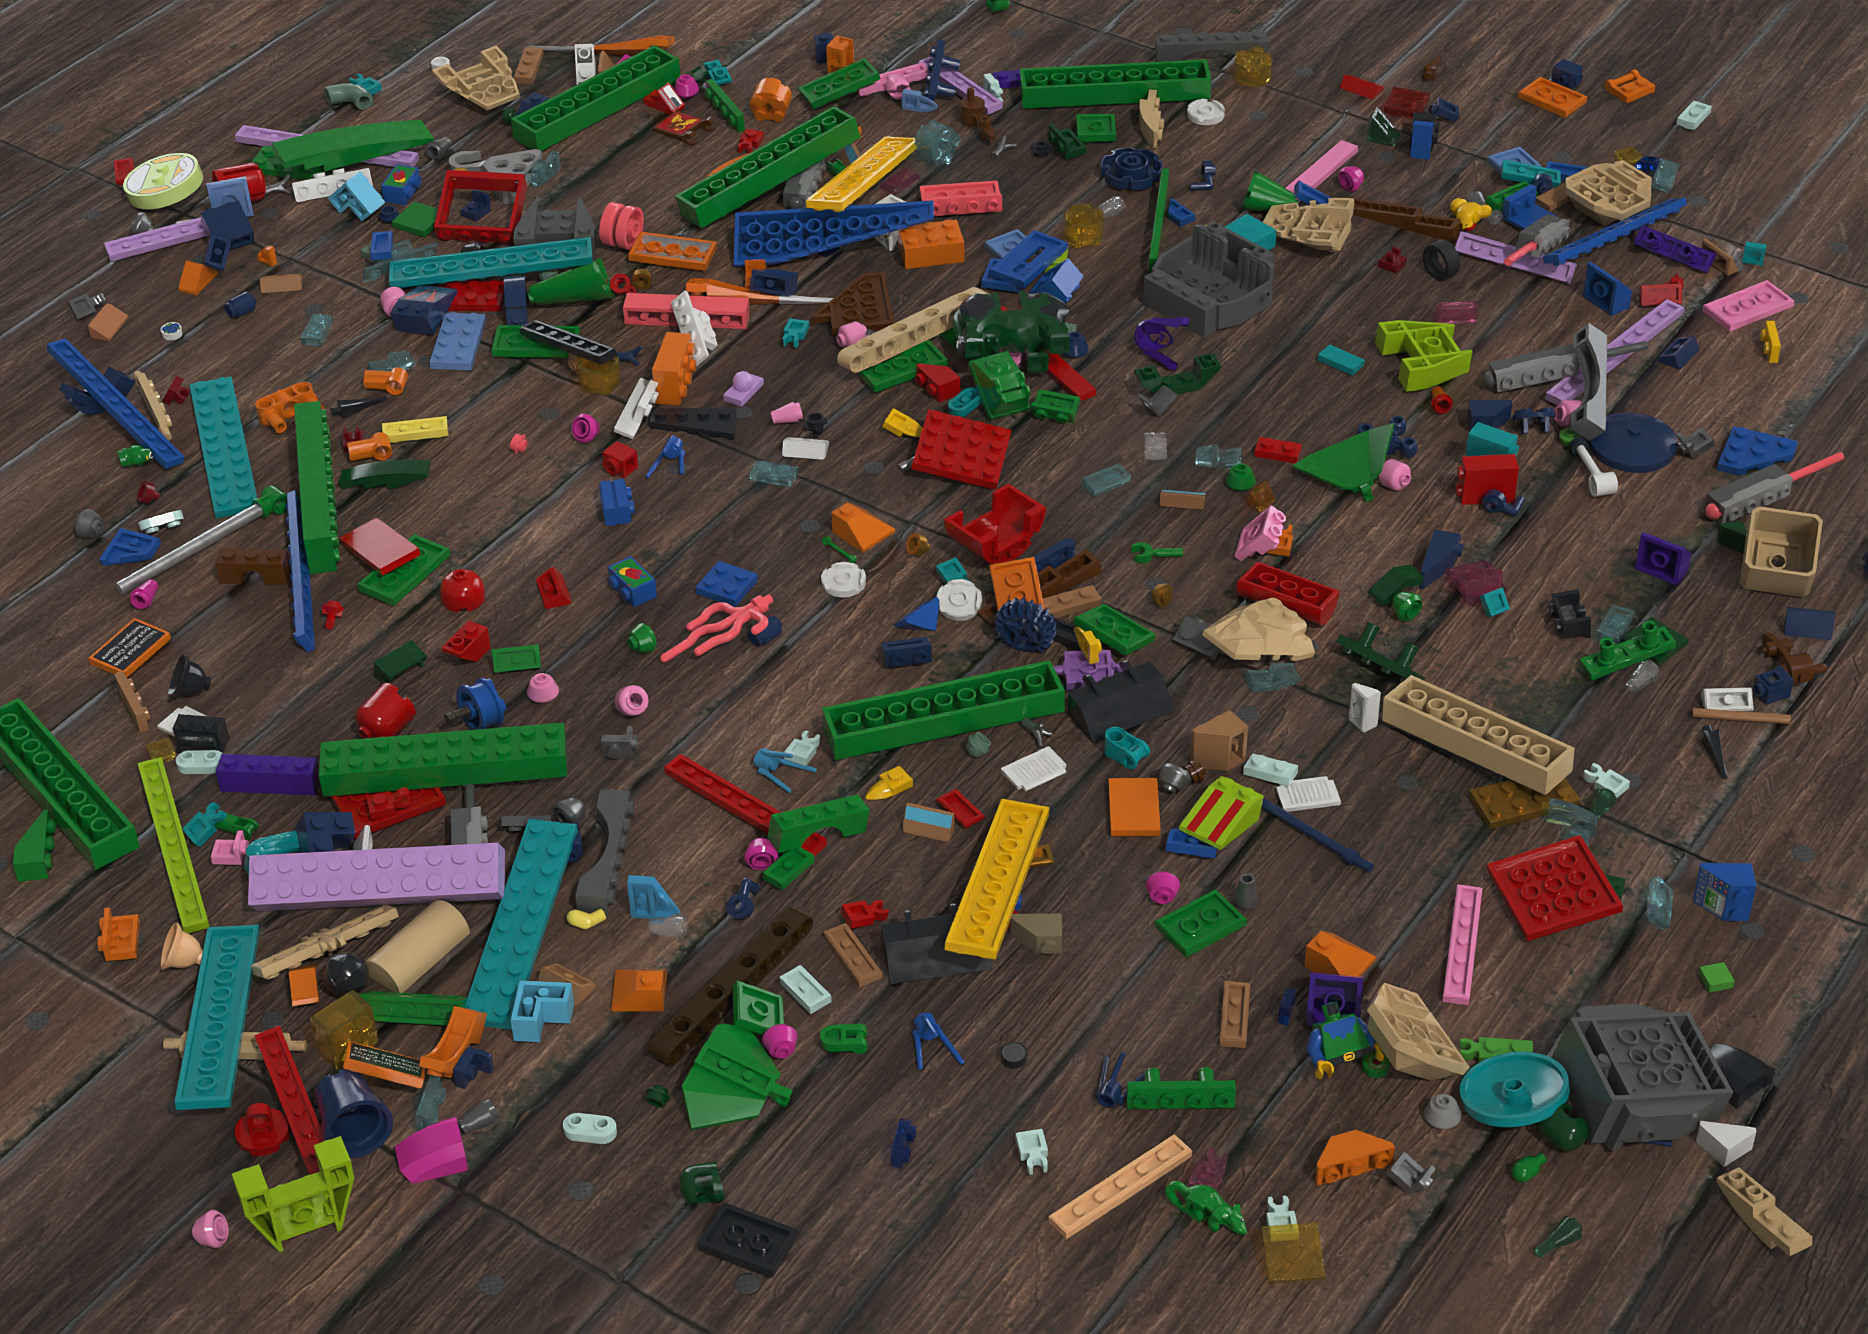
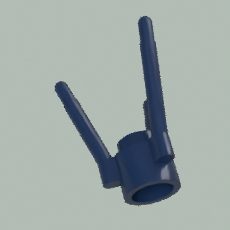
[1095,1052,1145,1108]

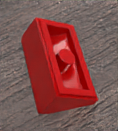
[1340,74,1384,99]
[535,567,572,609]

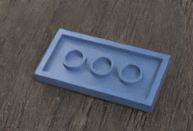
[430,312,487,370]

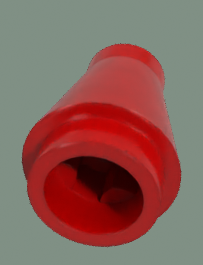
[1431,387,1453,414]

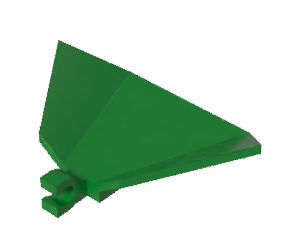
[1293,423,1394,502]
[681,1024,793,1131]

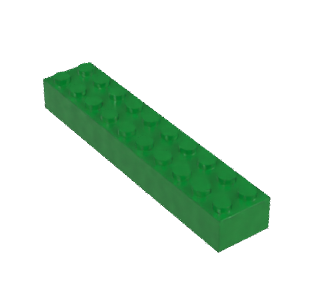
[511,45,680,151]
[1019,59,1212,109]
[675,106,861,228]
[294,401,341,574]
[822,660,1065,760]
[0,698,140,870]
[319,723,568,797]

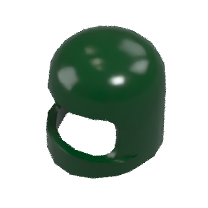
[1539,1102,1589,1152]
[679,1162,724,1204]

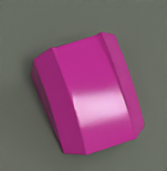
[395,1116,468,1184]

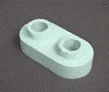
[138,510,184,534]
[176,750,223,774]
[563,1113,617,1144]

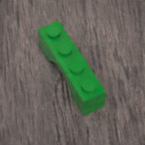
[767,795,870,853]

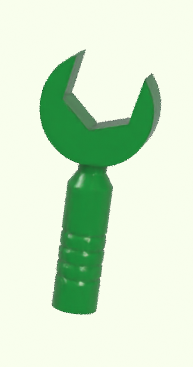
[1131,542,1183,564]

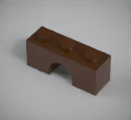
[215,548,291,585]

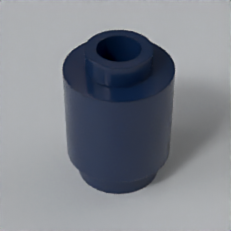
[224,292,256,319]
[748,615,782,647]

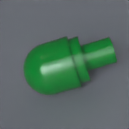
[1511,1153,1547,1183]

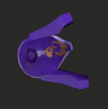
[1134,317,1189,371]

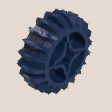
[994,597,1057,654]

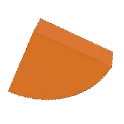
[257,246,277,267]

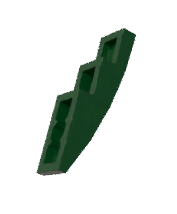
[339,459,431,490]

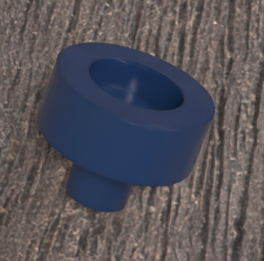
[1533,173,1553,194]

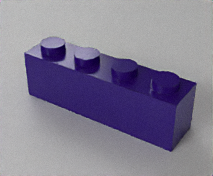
[216,754,320,796]

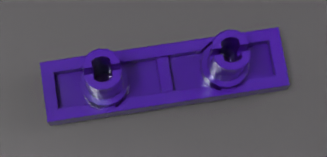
[1633,225,1716,273]

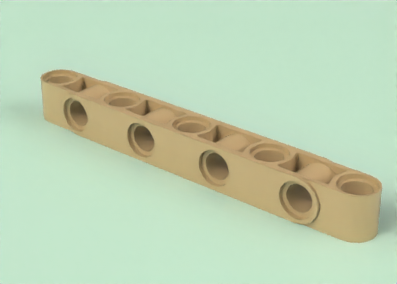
[837,287,990,373]

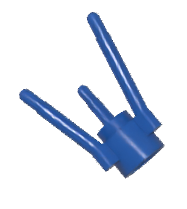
[645,435,685,478]
[912,1013,964,1070]

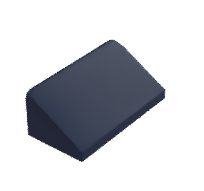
[1657,336,1700,369]
[1784,607,1835,640]

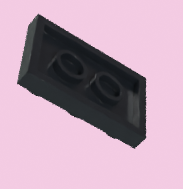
[698,1202,799,1278]

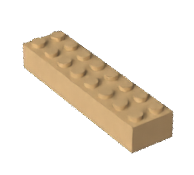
[1382,675,1575,795]

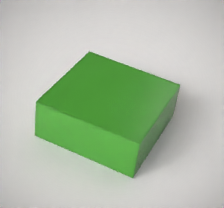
[1698,962,1734,993]

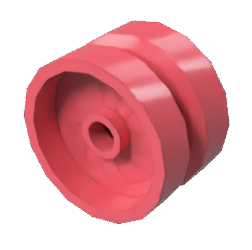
[599,202,644,250]

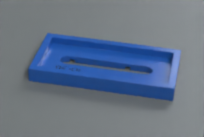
[990,230,1068,288]

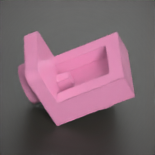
[211,831,249,865]

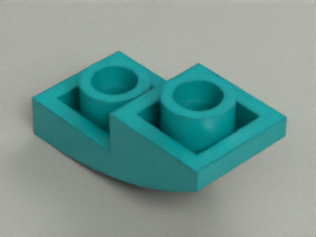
[701,59,732,85]

